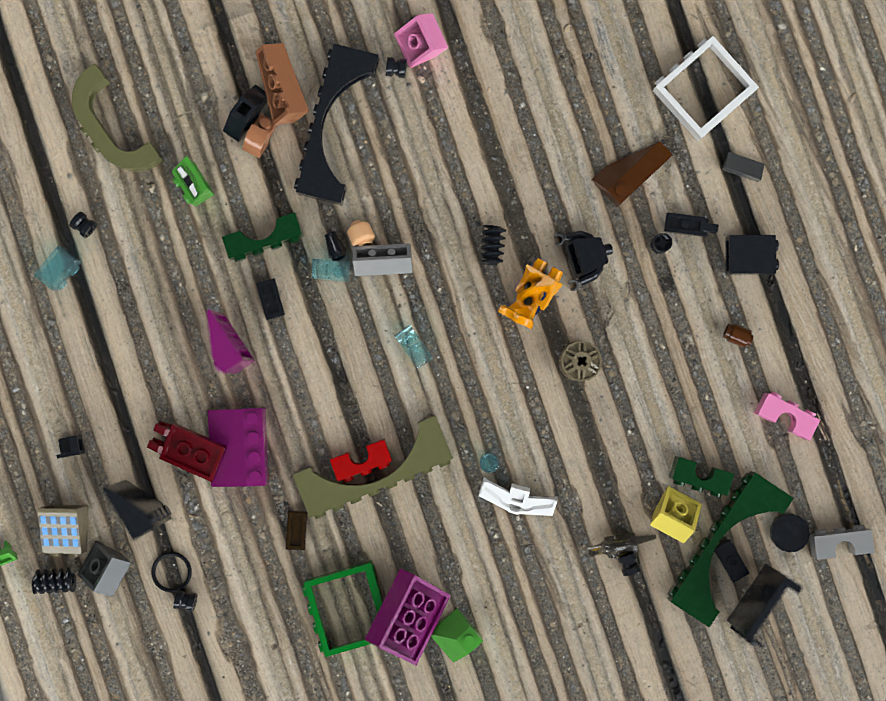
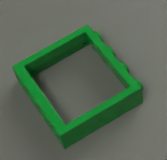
[302,560,383,657]

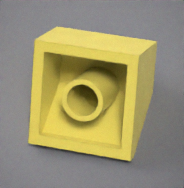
[650,486,702,543]

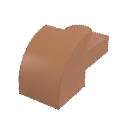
[243,114,278,158]

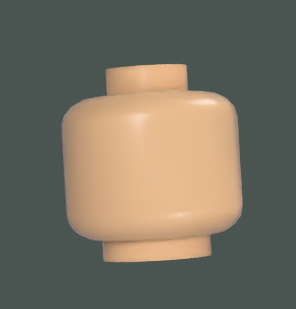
[347,220,375,246]

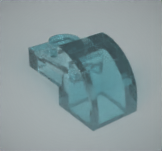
[311,259,350,282]
[395,325,433,369]

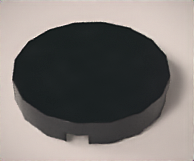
[770,514,810,553]

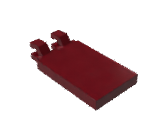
[147,421,227,482]

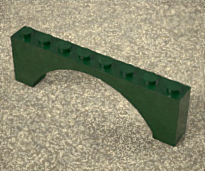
[667,471,794,628]

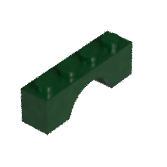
[222,212,304,262]

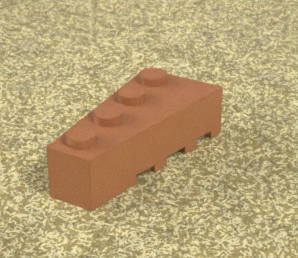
[255,43,309,125]

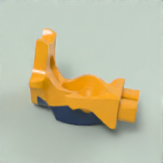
[498,258,563,329]

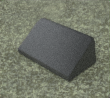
[722,152,764,182]

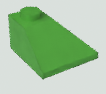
[431,608,483,663]

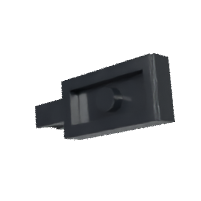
[664,212,719,237]

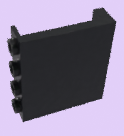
[727,564,803,648]

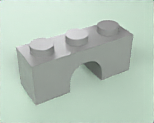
[809,525,875,560]

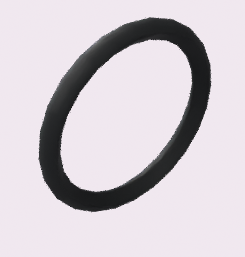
[151,552,192,593]

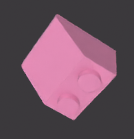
[394,13,448,68]

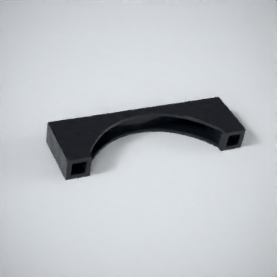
[294,44,379,206]

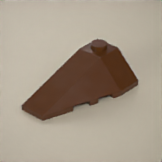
[591,141,673,207]

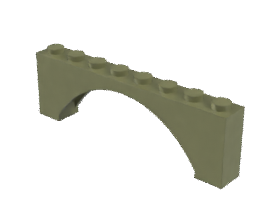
[292,415,453,519]

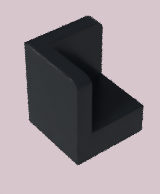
[56,435,85,459]

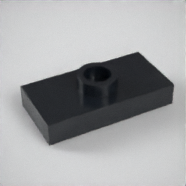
[256,278,285,320]
[714,539,750,583]

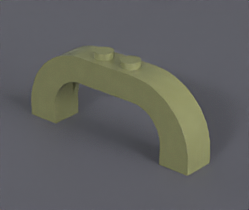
[72,63,164,172]

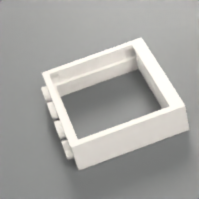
[653,36,759,141]

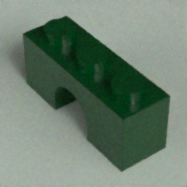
[669,456,734,498]

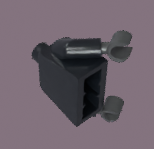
[554,231,613,291]

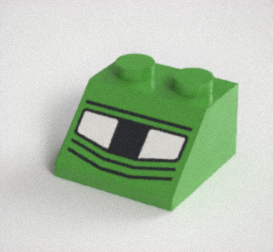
[172,156,215,207]

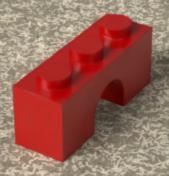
[330,439,393,483]

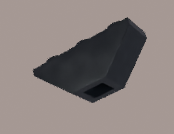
[223,84,268,142]

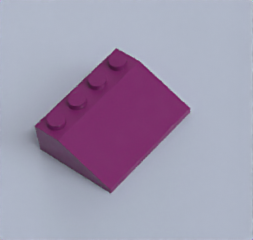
[206,309,255,374]
[208,408,269,487]
[364,568,451,666]

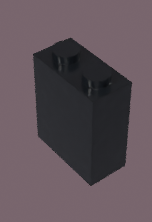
[725,235,779,275]

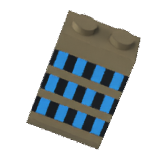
[38,504,88,557]

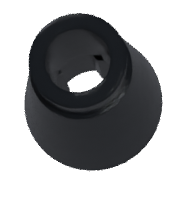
[325,231,347,261]

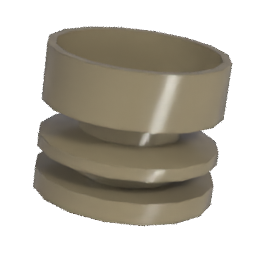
[558,341,602,382]

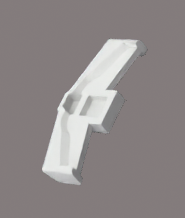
[479,477,558,516]

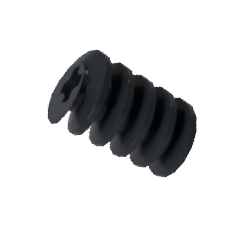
[479,225,506,266]
[32,568,76,594]

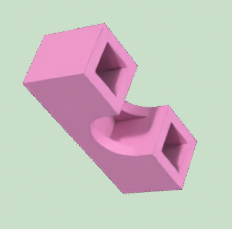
[754,391,820,441]

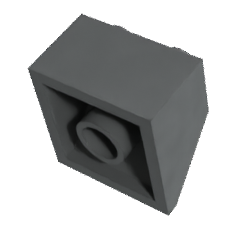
[77,541,131,597]

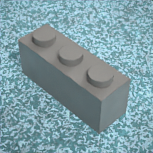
[353,243,412,276]

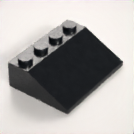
[102,480,172,541]

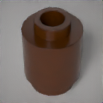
[723,323,754,348]

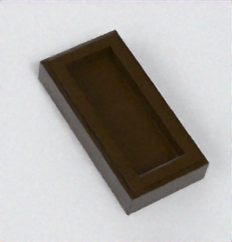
[286,510,308,551]

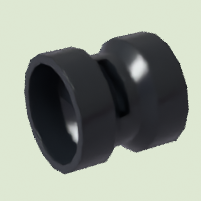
[386,57,407,78]
[69,211,97,238]
[650,233,672,254]
[617,551,641,576]
[173,590,198,613]

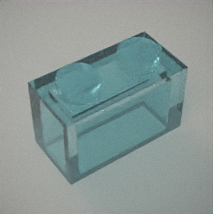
[34,246,81,291]

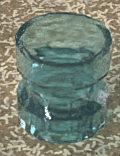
[479,453,499,473]

